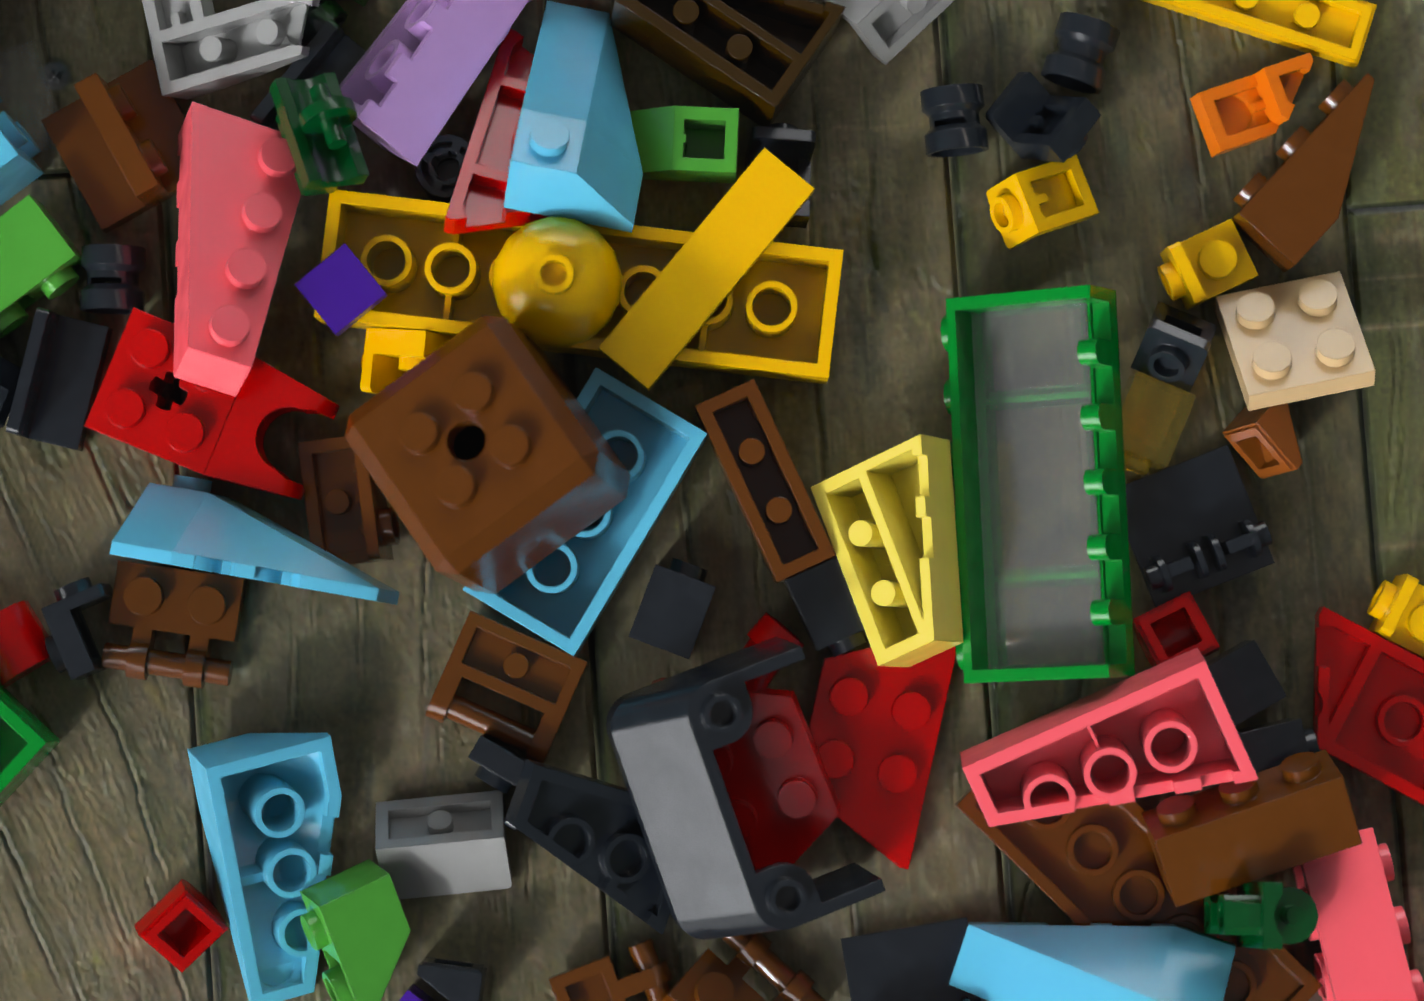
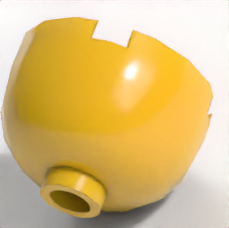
[492,216,622,348]

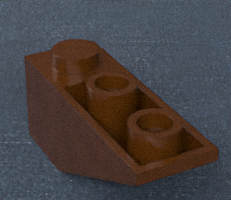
[1232,73,1375,273]

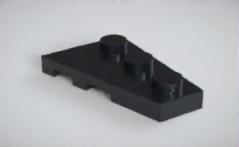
[505,758,671,935]

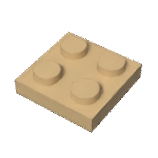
[1215,271,1376,411]

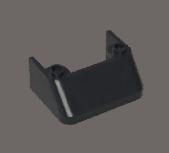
[606,637,886,940]

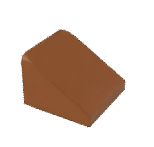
[1222,403,1302,479]

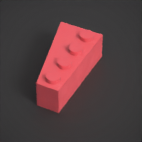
[173,101,301,397]
[960,647,1259,827]
[1292,827,1424,1001]

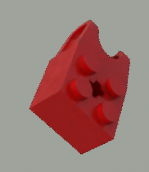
[84,307,340,500]

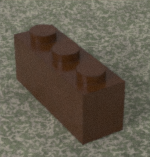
[695,379,836,584]
[1141,749,1362,907]

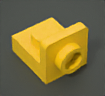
[986,154,1099,249]
[1157,218,1259,310]
[360,328,454,394]
[1367,574,1424,659]

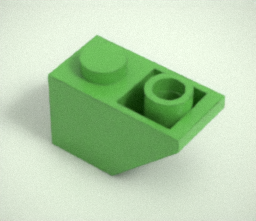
[630,106,739,183]
[0,194,82,338]
[300,859,411,1001]

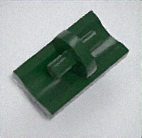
[269,72,369,196]
[1204,882,1318,949]

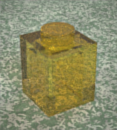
[1121,371,1197,476]

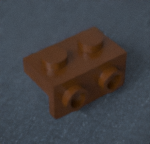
[298,436,400,565]

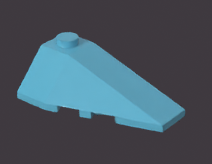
[504,0,643,233]
[110,474,399,605]
[187,733,342,1001]
[949,922,1236,1001]

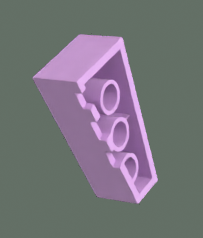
[339,0,532,166]

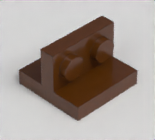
[41,59,186,233]

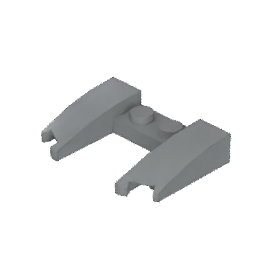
[142,0,320,100]

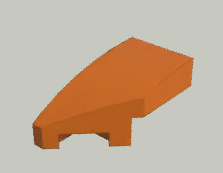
[1190,52,1314,157]

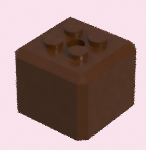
[345,315,631,594]

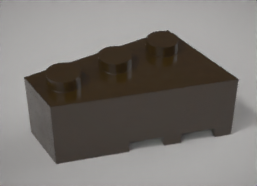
[610,0,846,126]

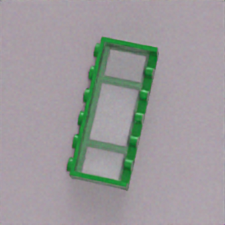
[940,285,1135,683]

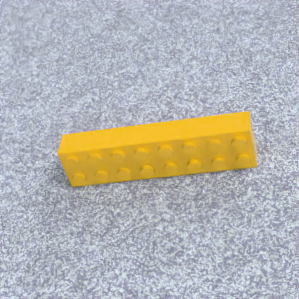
[314,190,844,384]

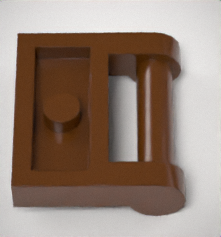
[425,610,588,764]

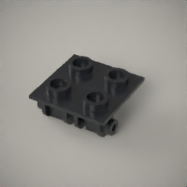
[1126,445,1275,608]
[840,917,981,1001]

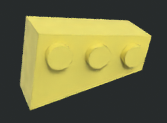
[810,434,964,667]

